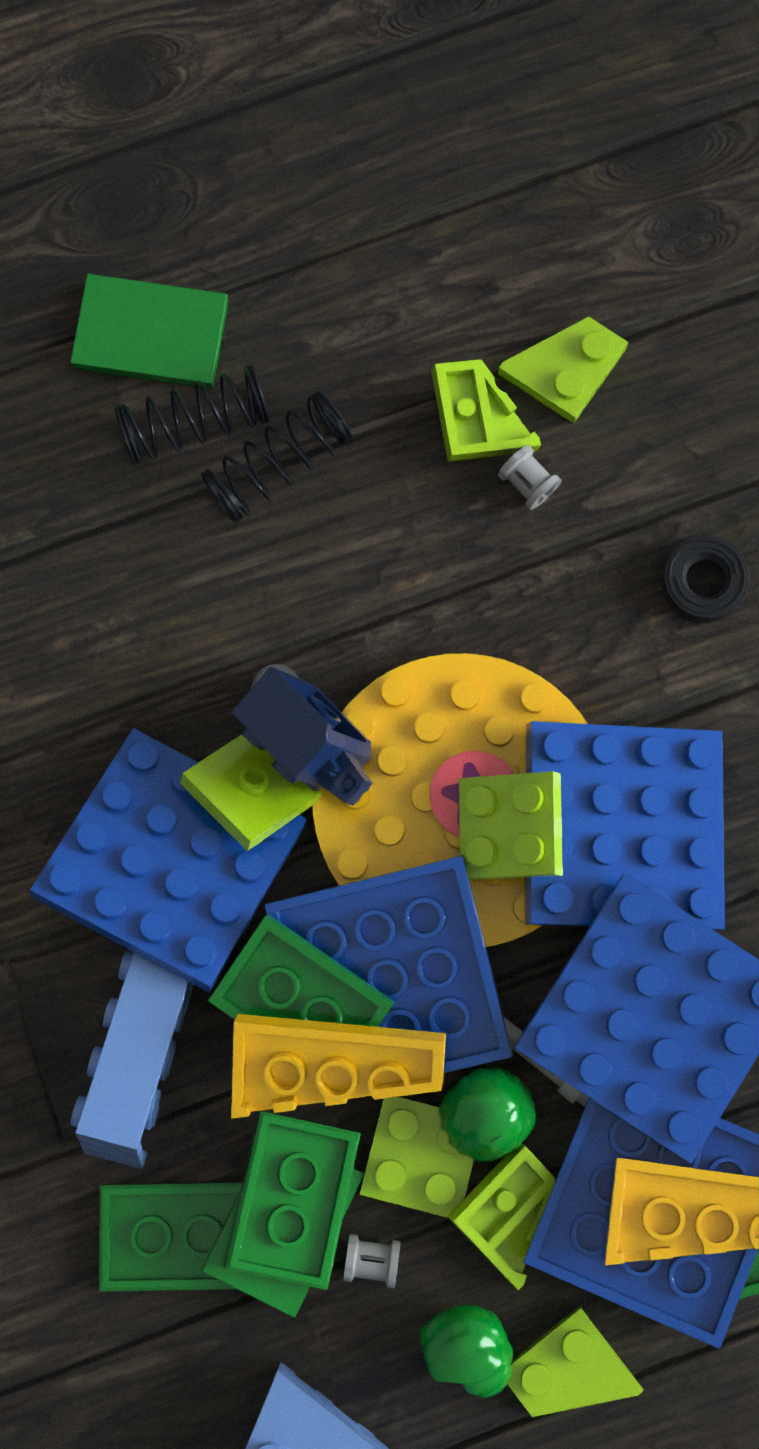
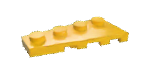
[231,1014,446,1119]
[604,1157,759,1266]

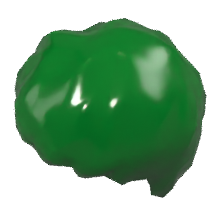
[439,1067,536,1162]
[419,1303,513,1399]

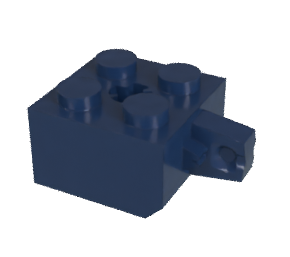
[232,666,373,805]

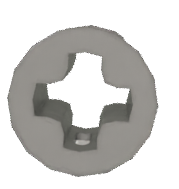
[497,445,562,510]
[343,1234,401,1289]

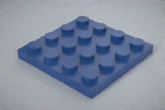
[525,721,725,931]
[30,728,307,993]
[265,855,513,1104]
[513,873,759,1164]
[523,1097,759,1349]

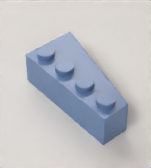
[71,950,194,1170]
[245,1362,389,1449]

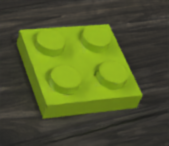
[459,771,563,880]
[360,1097,474,1218]

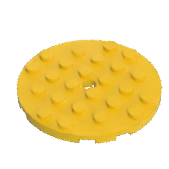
[313,653,587,947]

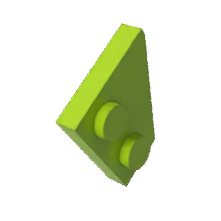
[498,317,628,424]
[431,359,541,462]
[447,1144,556,1291]
[507,1306,644,1417]

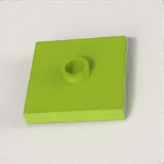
[180,734,322,851]

